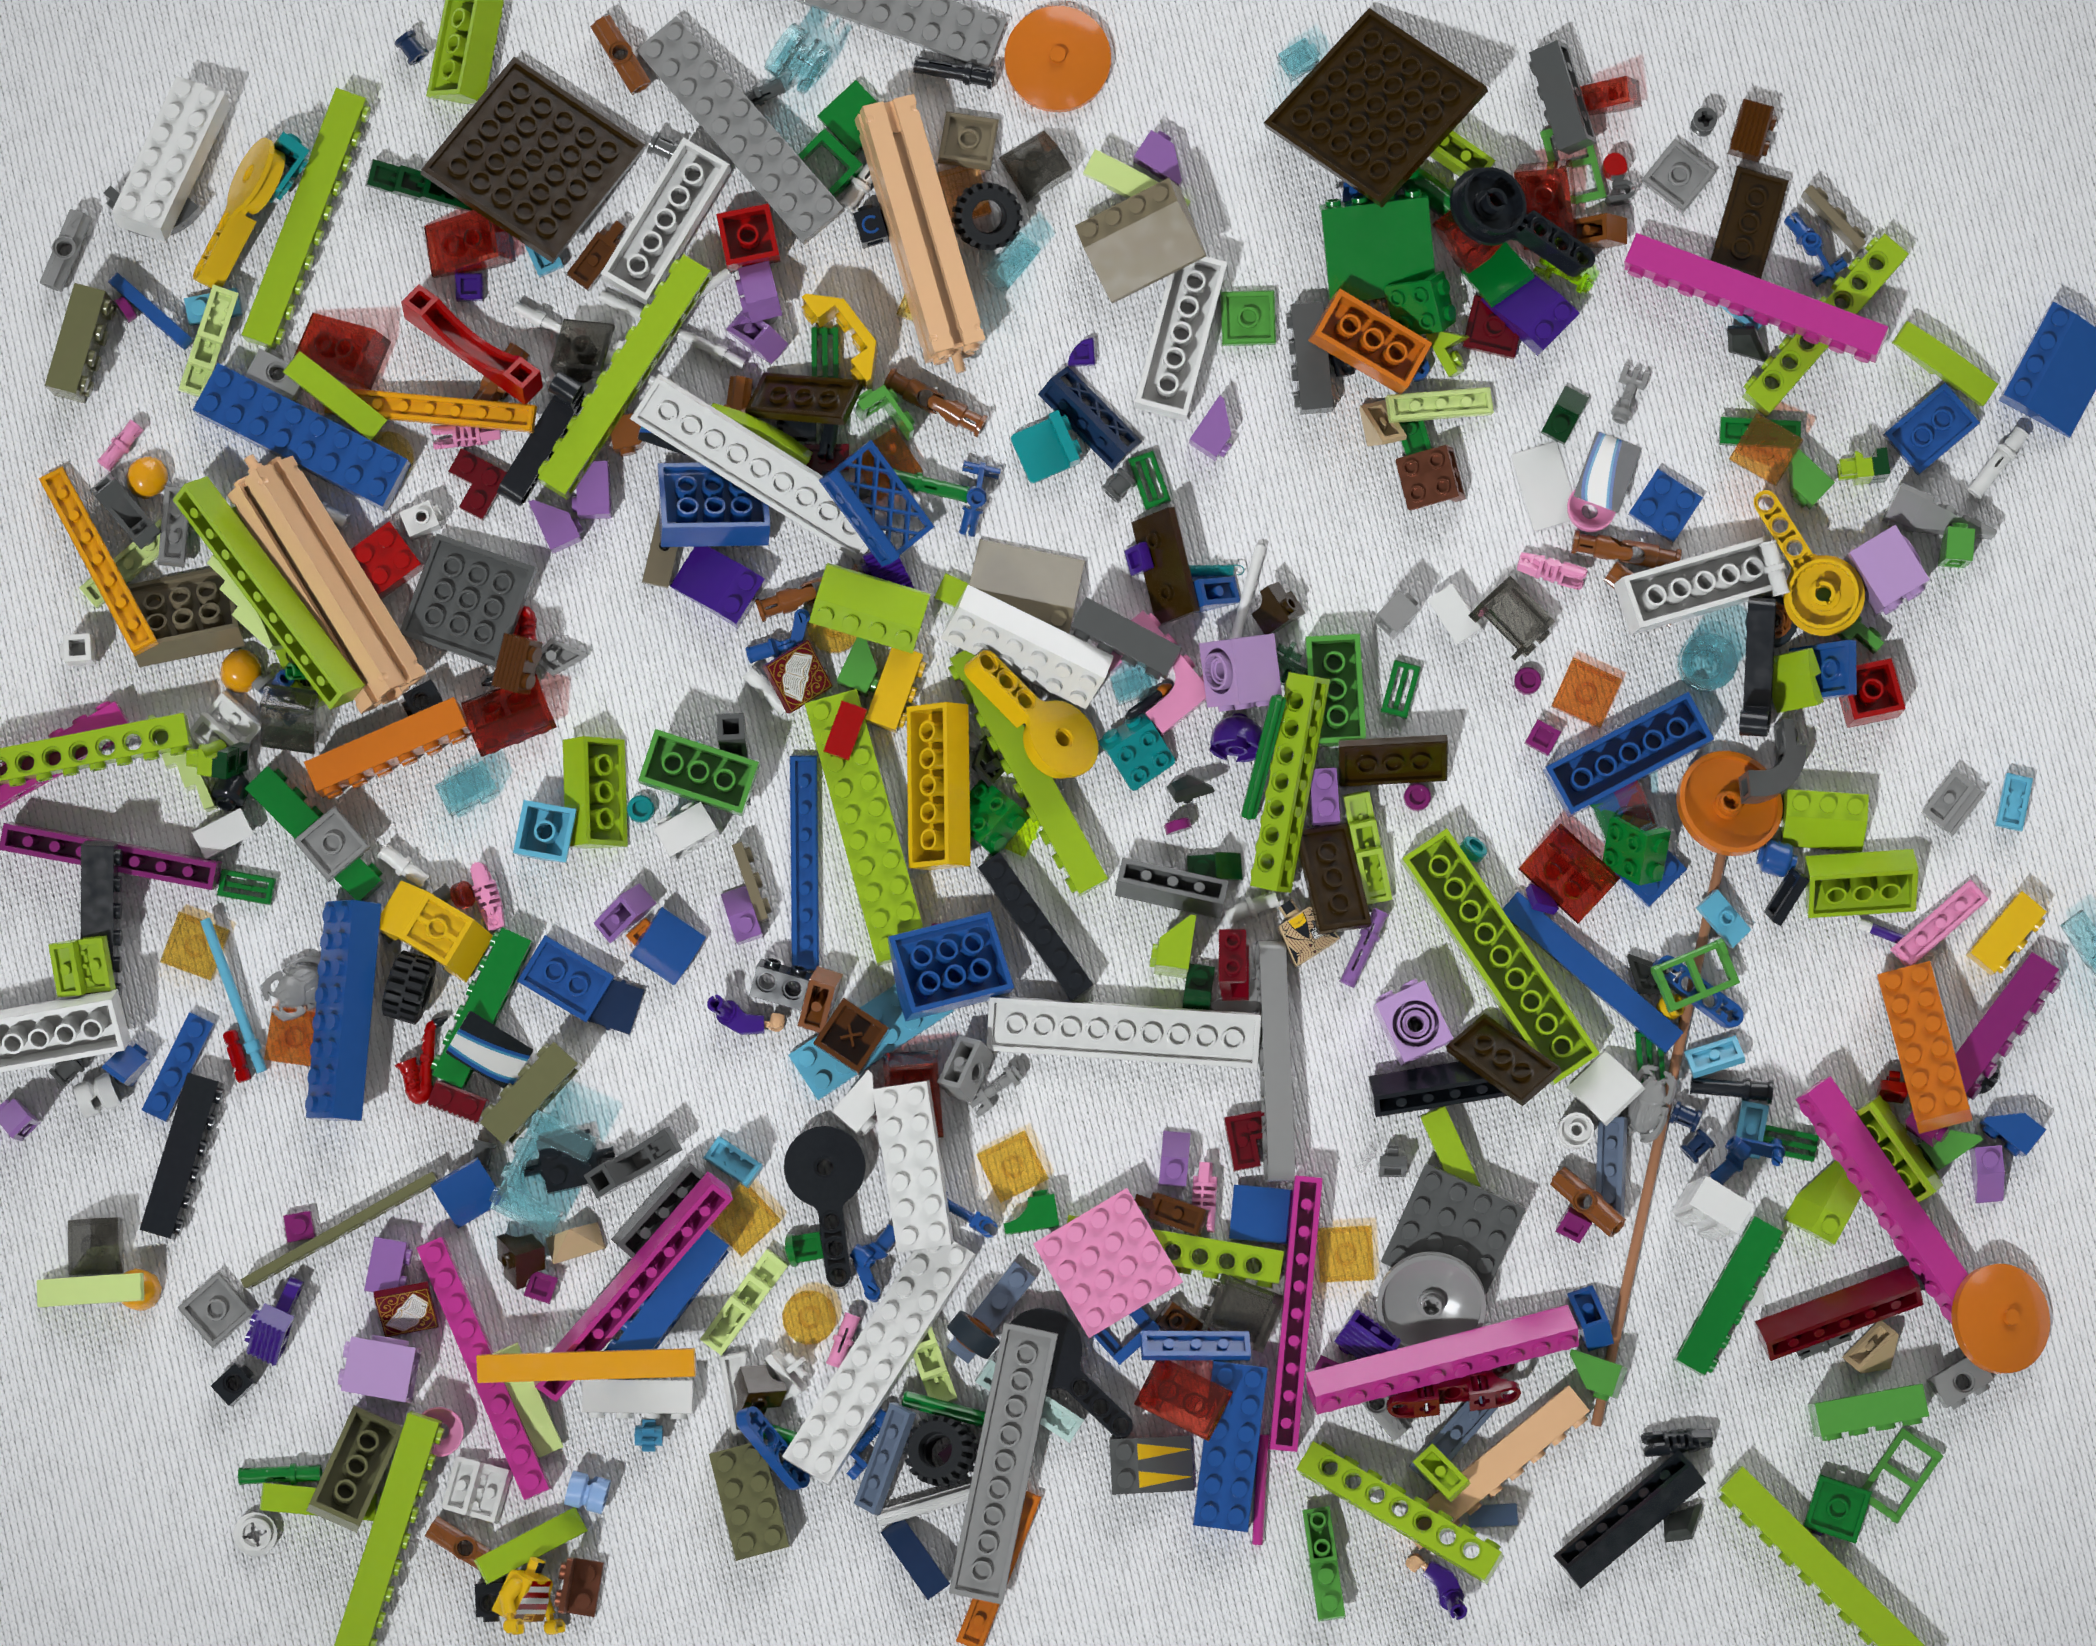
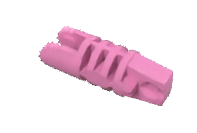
[431,425,502,450]
[1517,552,1588,590]
[470,862,505,931]
[1192,1162,1217,1233]

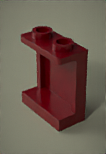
[1219,929,1249,1001]

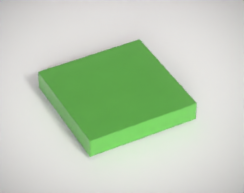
[1221,290,1276,346]

